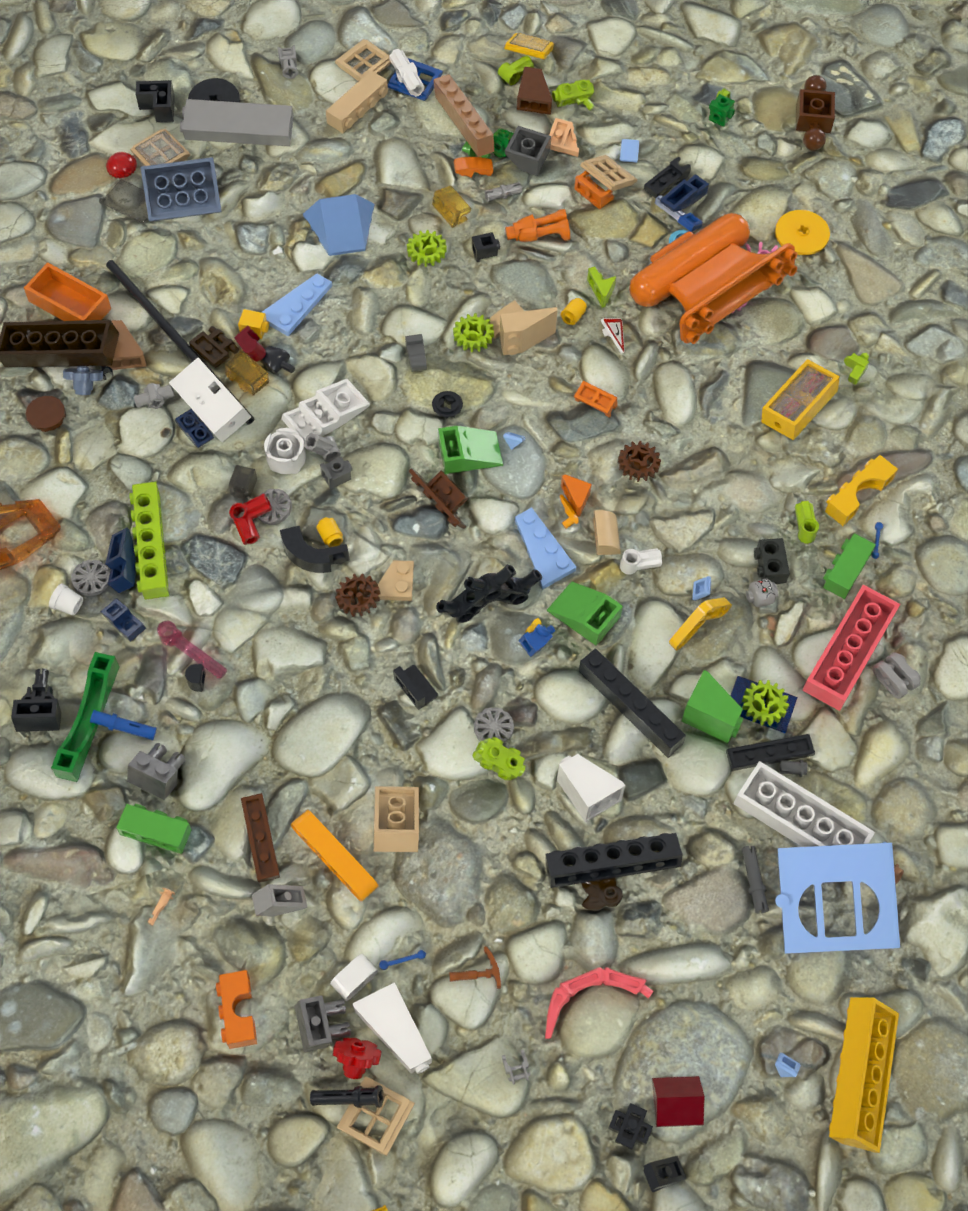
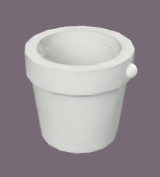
[49,584,83,616]

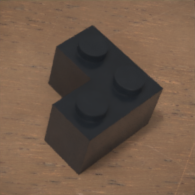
[135,80,175,122]

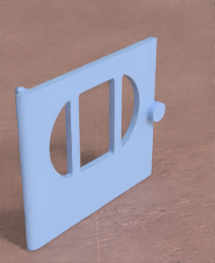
[775,842,900,954]

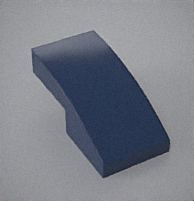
[100,598,146,642]

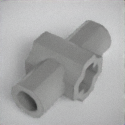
[134,383,175,409]

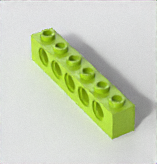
[129,482,169,600]

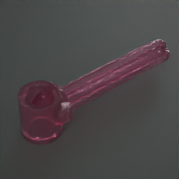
[157,621,227,679]

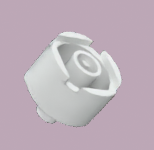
[264,428,306,474]

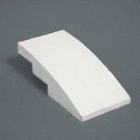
[282,379,370,442]

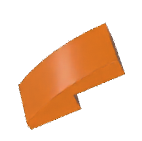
[454,157,493,177]

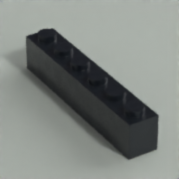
[579,648,686,758]

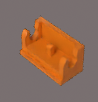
[574,171,614,210]
[574,381,618,418]

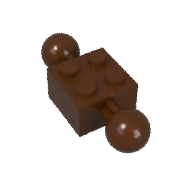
[796,75,835,151]

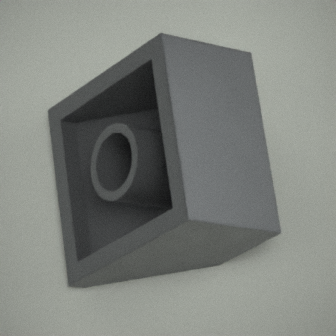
[505,126,551,176]

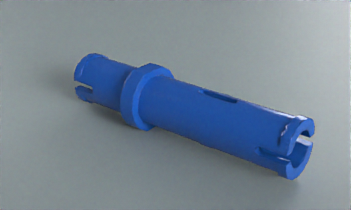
[90,710,157,740]

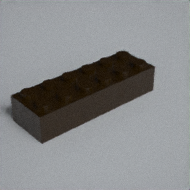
[0,320,119,367]

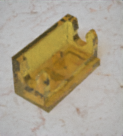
[432,185,472,228]

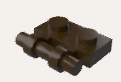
[189,326,239,368]

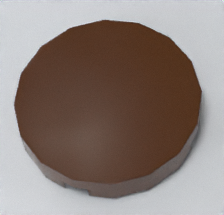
[26,396,66,432]

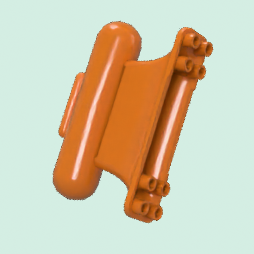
[629,213,798,344]

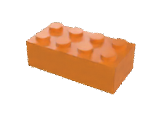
[24,262,112,321]

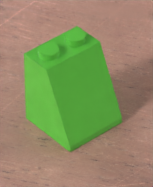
[681,670,744,743]

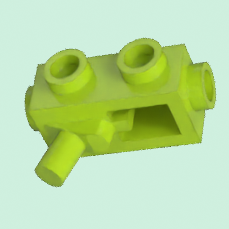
[552,80,594,111]
[472,737,526,780]

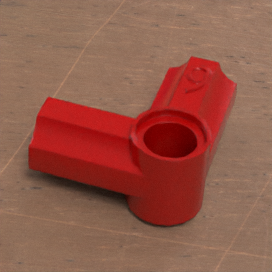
[229,494,272,545]

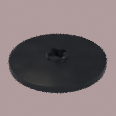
[188,78,240,102]

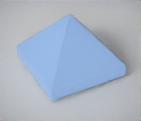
[503,432,526,450]
[692,576,711,601]
[775,1053,801,1077]

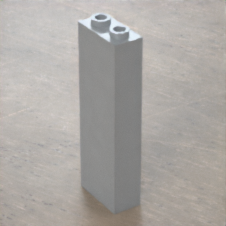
[180,99,294,146]

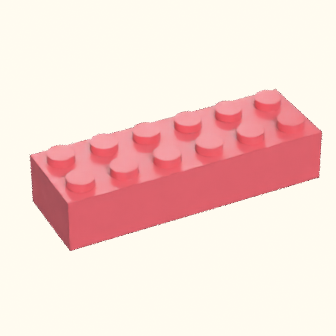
[802,585,900,711]

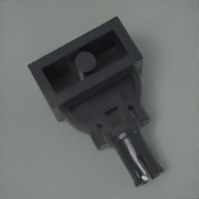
[11,668,62,732]

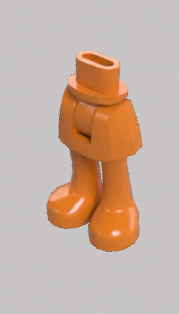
[505,209,570,242]

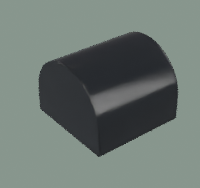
[185,664,206,692]

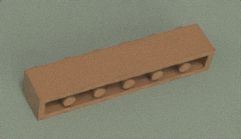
[433,74,494,157]

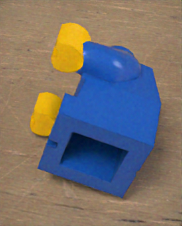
[518,618,555,657]

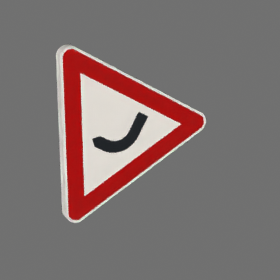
[601,318,625,354]

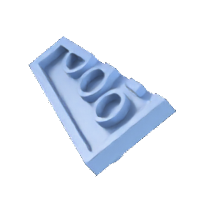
[261,274,332,336]
[515,507,576,590]

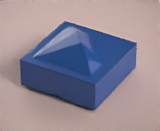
[677,213,703,232]

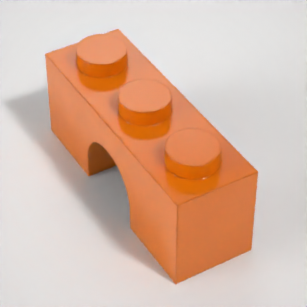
[216,970,257,1049]

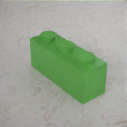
[823,533,876,599]
[116,804,192,854]

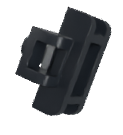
[608,1103,653,1150]

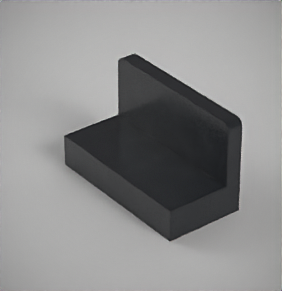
[393,665,438,710]

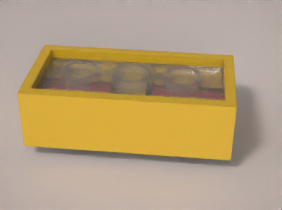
[761,359,840,440]

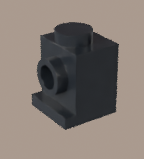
[472,232,500,262]

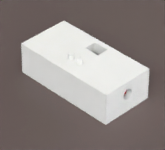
[169,358,251,442]

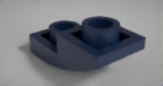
[175,408,214,448]

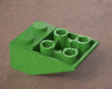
[438,426,503,474]
[547,581,623,646]

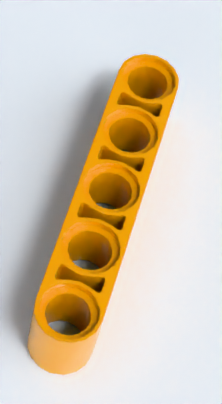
[290,809,379,902]

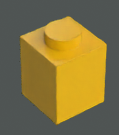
[238,309,269,340]

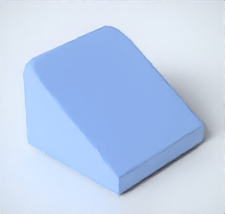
[620,139,639,163]

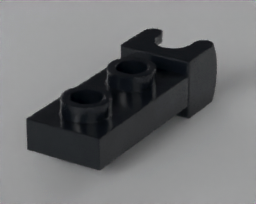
[644,157,691,198]

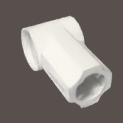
[620,548,662,574]

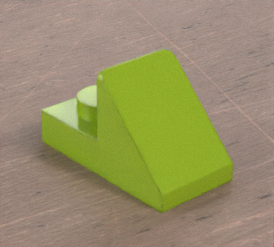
[587,266,616,308]

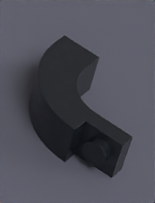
[280,526,350,573]

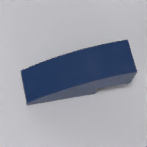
[660,174,709,212]
[105,528,136,593]

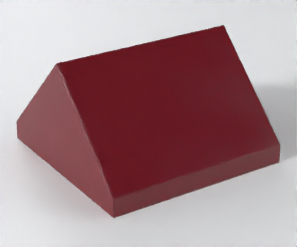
[652,1076,705,1127]

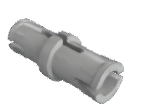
[484,182,522,202]

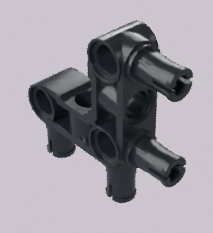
[436,564,542,623]

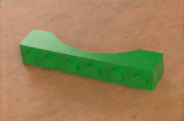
[51,652,120,782]

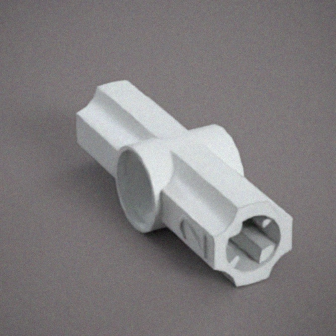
[389,49,424,97]

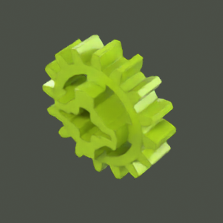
[407,230,447,267]
[453,313,494,352]
[742,680,789,726]

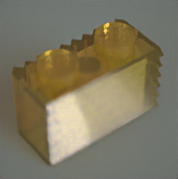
[225,351,269,395]

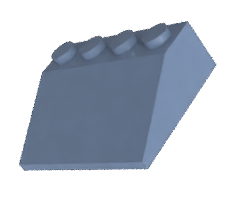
[140,157,222,222]

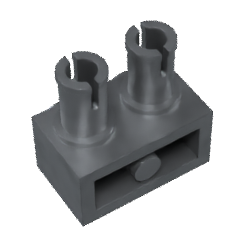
[127,743,186,800]
[294,995,351,1052]

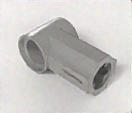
[304,433,341,462]

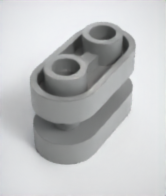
[873,652,921,699]

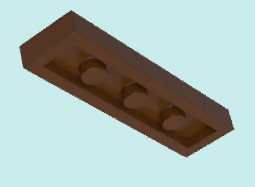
[241,793,280,883]

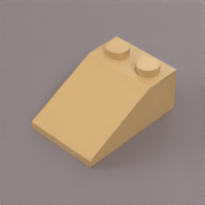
[499,307,557,355]
[374,786,419,852]

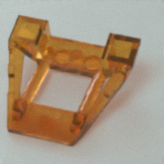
[0,499,61,570]

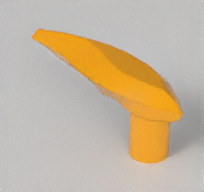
[560,494,579,529]

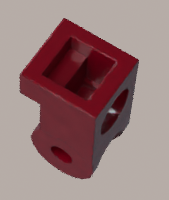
[234,325,266,362]

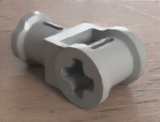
[277,45,298,79]

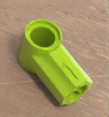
[498,55,534,86]
[795,501,819,544]

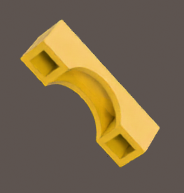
[825,455,898,526]

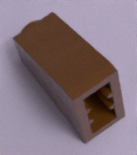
[517,67,552,115]

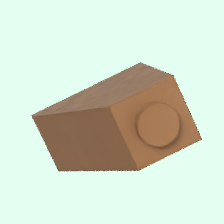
[109,320,146,370]

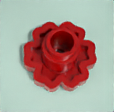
[333,1038,382,1079]

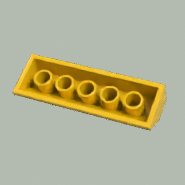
[829,997,899,1153]

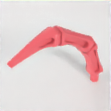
[545,967,654,1039]

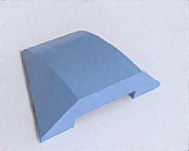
[303,194,375,256]

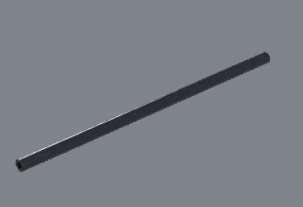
[106,260,255,425]

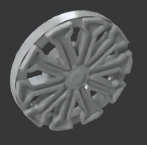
[258,489,292,525]
[71,560,110,596]
[474,707,514,745]

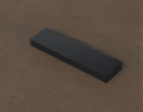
[726,734,815,771]

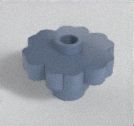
[63,366,103,395]

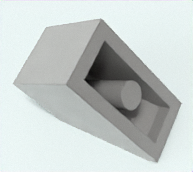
[252,884,307,917]

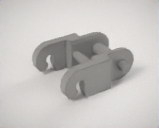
[502,1050,531,1085]

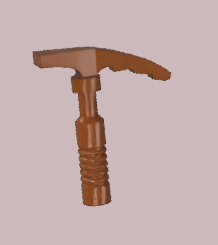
[449,946,501,989]

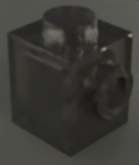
[228,465,257,499]

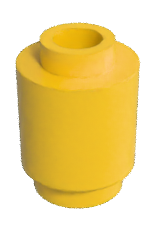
[561,298,587,325]
[316,517,343,548]

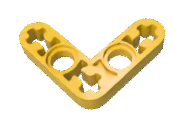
[669,597,732,651]

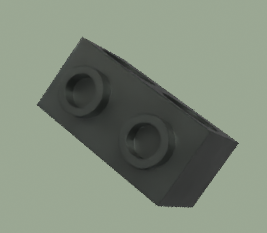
[754,538,790,584]

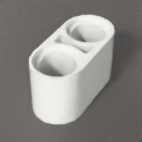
[330,954,378,1001]

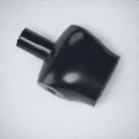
[260,346,295,374]

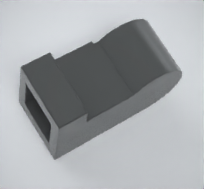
[405,334,427,372]

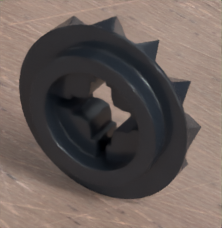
[432,391,463,419]

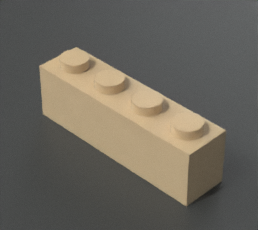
[326,70,388,133]

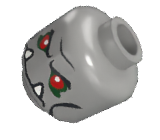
[746,578,778,607]

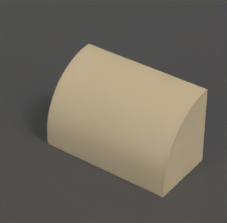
[593,510,621,555]

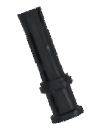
[310,1085,384,1108]

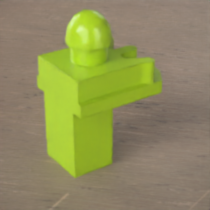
[844,352,869,385]

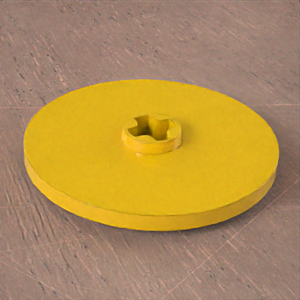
[775,210,830,255]

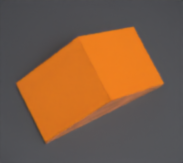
[561,474,592,517]

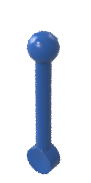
[871,522,883,559]
[379,950,426,970]

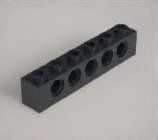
[545,833,683,888]

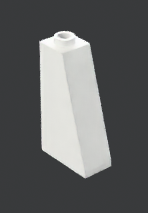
[352,982,432,1074]

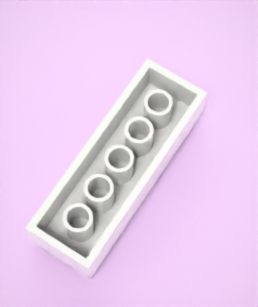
[734,761,875,847]

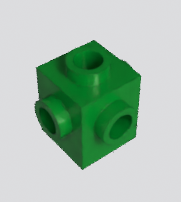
[709,94,735,127]
[492,128,514,157]

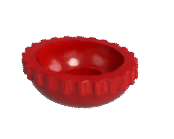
[106,152,137,178]

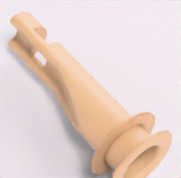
[147,888,175,926]

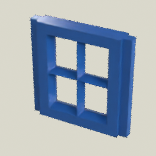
[388,58,443,101]

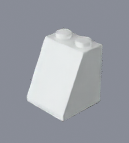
[557,754,625,822]

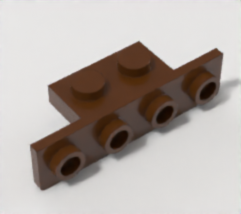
[409,468,468,529]

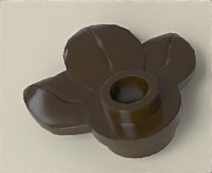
[581,878,623,911]

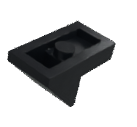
[643,1156,687,1192]

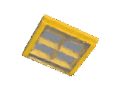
[504,33,555,59]

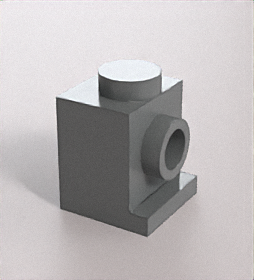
[320,457,353,489]

